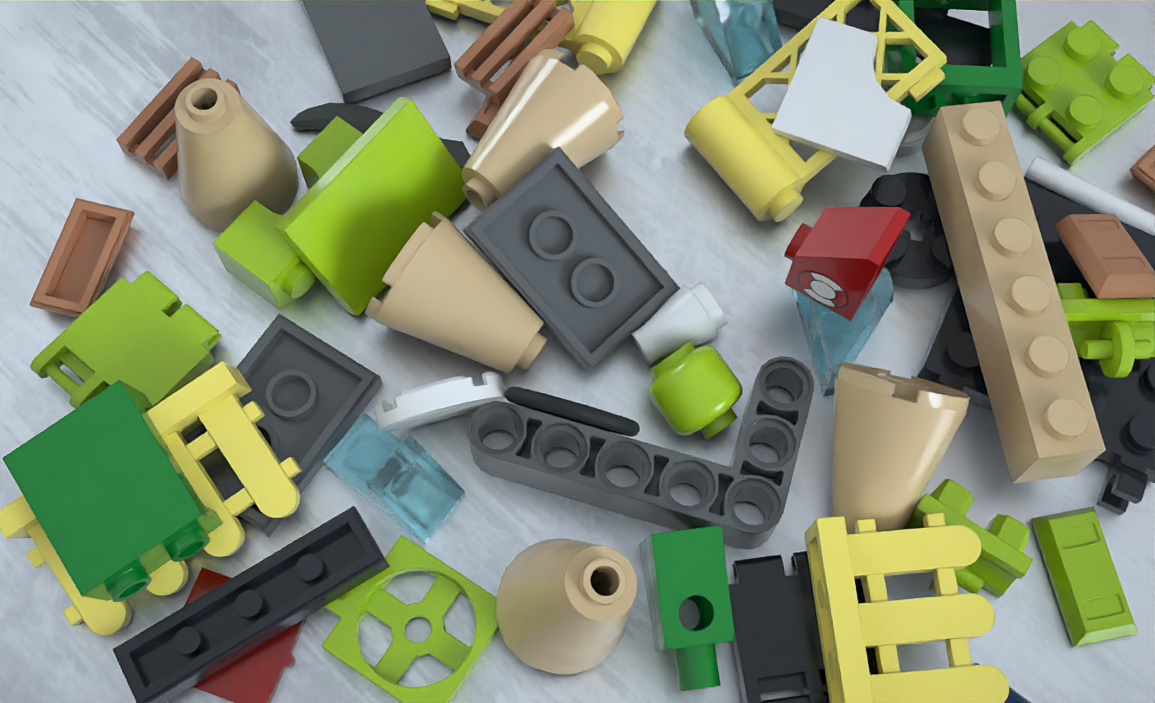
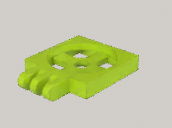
[321,535,500,703]

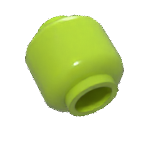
[647,341,743,439]

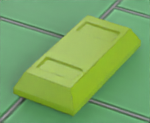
[1031,506,1138,647]

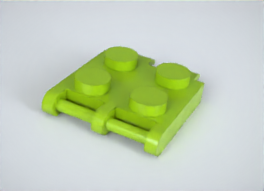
[1014,20,1155,166]
[30,271,222,409]

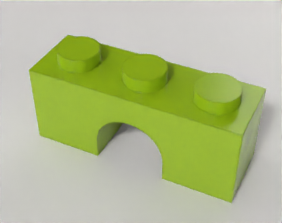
[212,116,363,311]

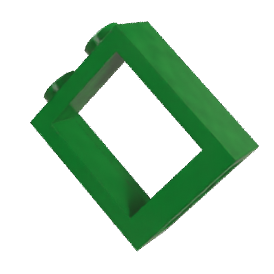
[886,0,1023,117]

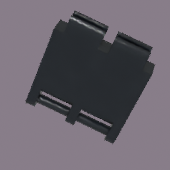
[729,551,879,703]

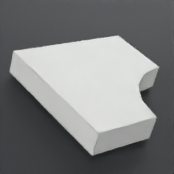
[771,16,912,173]

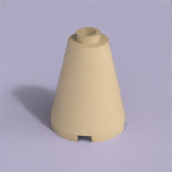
[461,49,625,212]
[175,78,299,233]
[365,211,548,374]
[832,362,970,535]
[495,538,637,674]

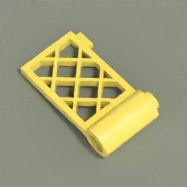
[424,0,657,74]
[684,0,947,222]

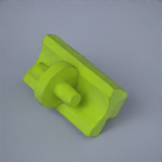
[1056,283,1155,378]
[903,479,1033,598]

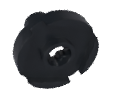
[859,172,955,289]

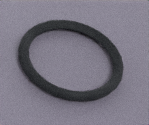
[505,386,640,437]

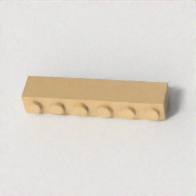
[921,101,1106,484]

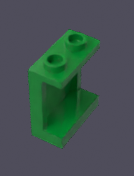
[2,380,223,602]

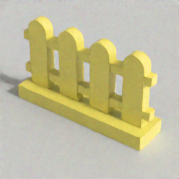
[0,361,302,635]
[804,513,1009,703]

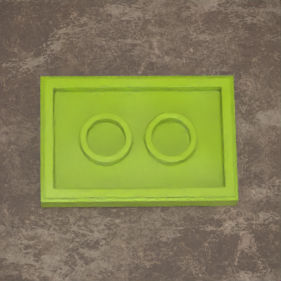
[274,97,466,316]

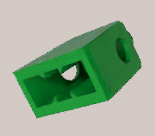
[639,525,735,691]

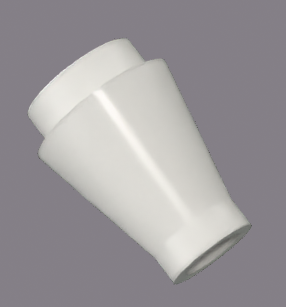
[631,282,727,365]

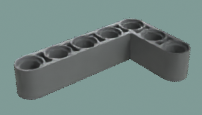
[468,356,814,550]

